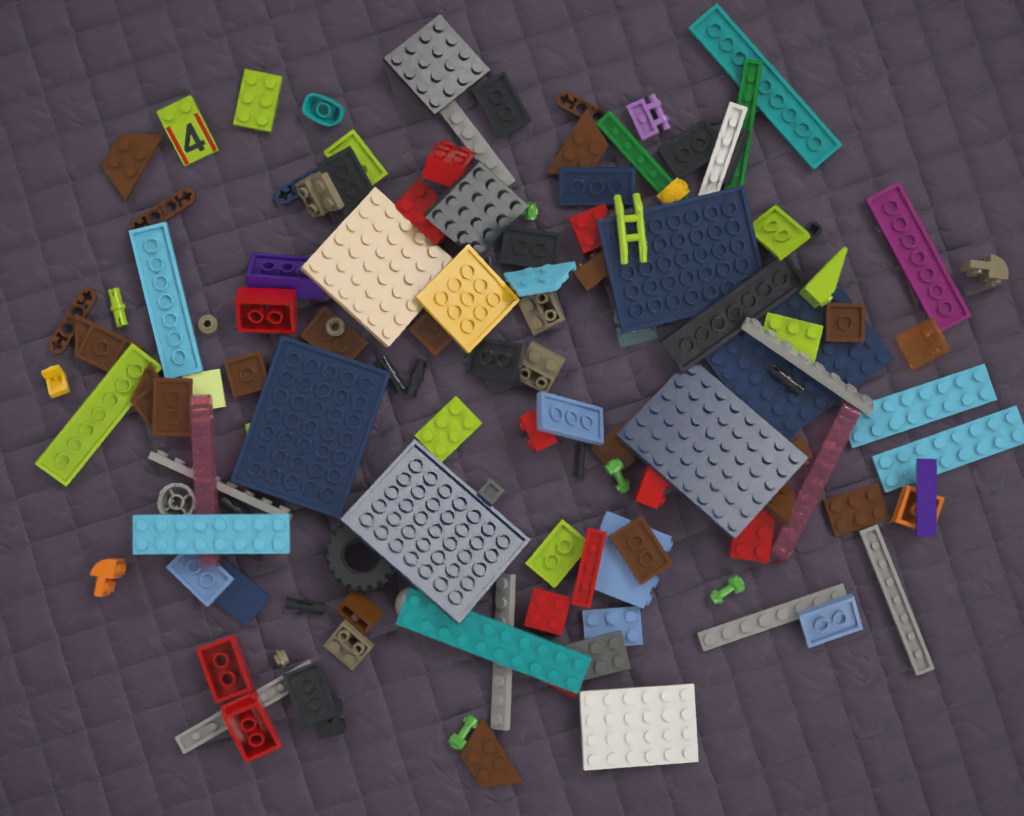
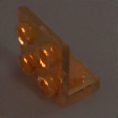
[895,317,951,370]

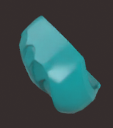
[302,93,345,127]

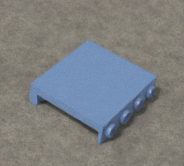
[595,511,673,609]

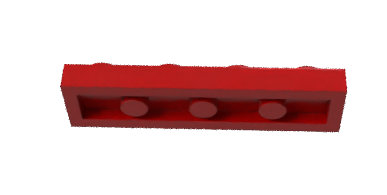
[571,528,607,608]

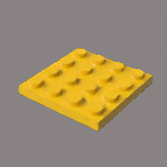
[414,244,520,353]

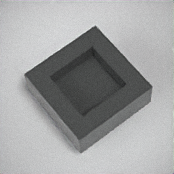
[478,478,505,506]

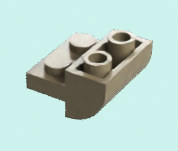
[295,171,345,218]
[961,254,1009,287]
[518,291,566,336]
[520,341,566,393]
[323,619,375,671]

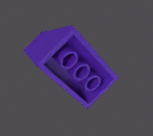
[246,252,325,300]

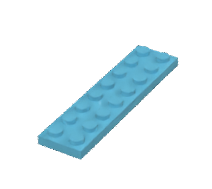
[129,222,204,378]
[838,364,997,448]
[871,405,1024,493]
[133,514,290,554]

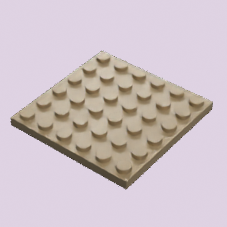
[300,187,453,348]

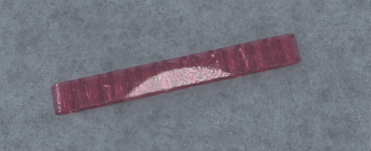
[190,394,221,567]
[770,401,862,563]

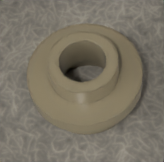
[198,315,218,334]
[326,317,345,336]
[273,649,289,668]

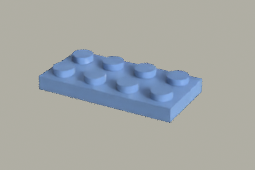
[537,391,604,446]

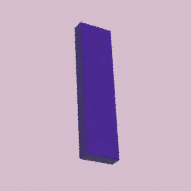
[915,459,937,537]

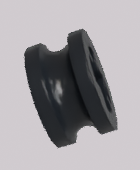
[804,221,822,240]

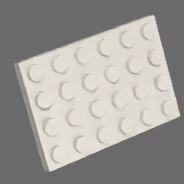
[579,683,699,770]

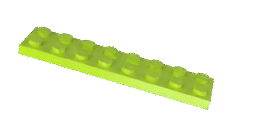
[35,343,162,487]

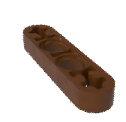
[556,91,624,130]
[130,188,197,230]
[49,288,98,354]

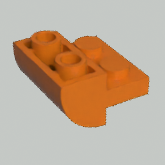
[90,558,127,597]

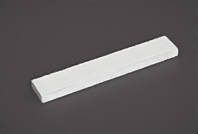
[698,102,748,196]

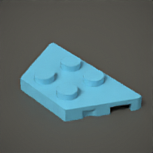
[503,261,577,297]

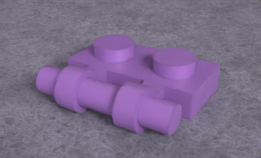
[626,94,671,142]

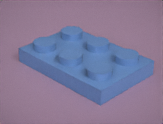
[166,554,235,607]
[797,593,863,648]
[582,606,643,646]

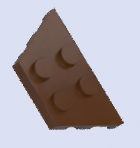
[547,110,608,175]
[102,133,164,200]
[74,314,144,372]
[130,364,196,430]
[763,484,796,527]
[460,718,523,787]

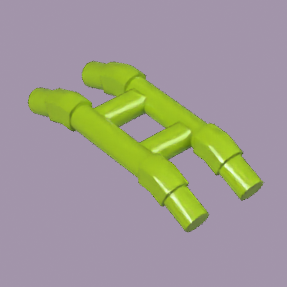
[613,193,647,264]

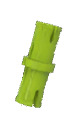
[107,288,129,328]

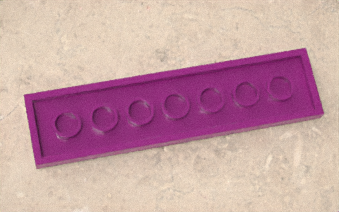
[865,181,972,334]

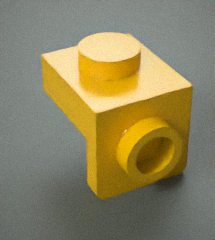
[657,177,690,204]
[41,365,70,399]

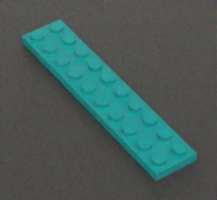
[688,3,842,171]
[396,587,592,694]

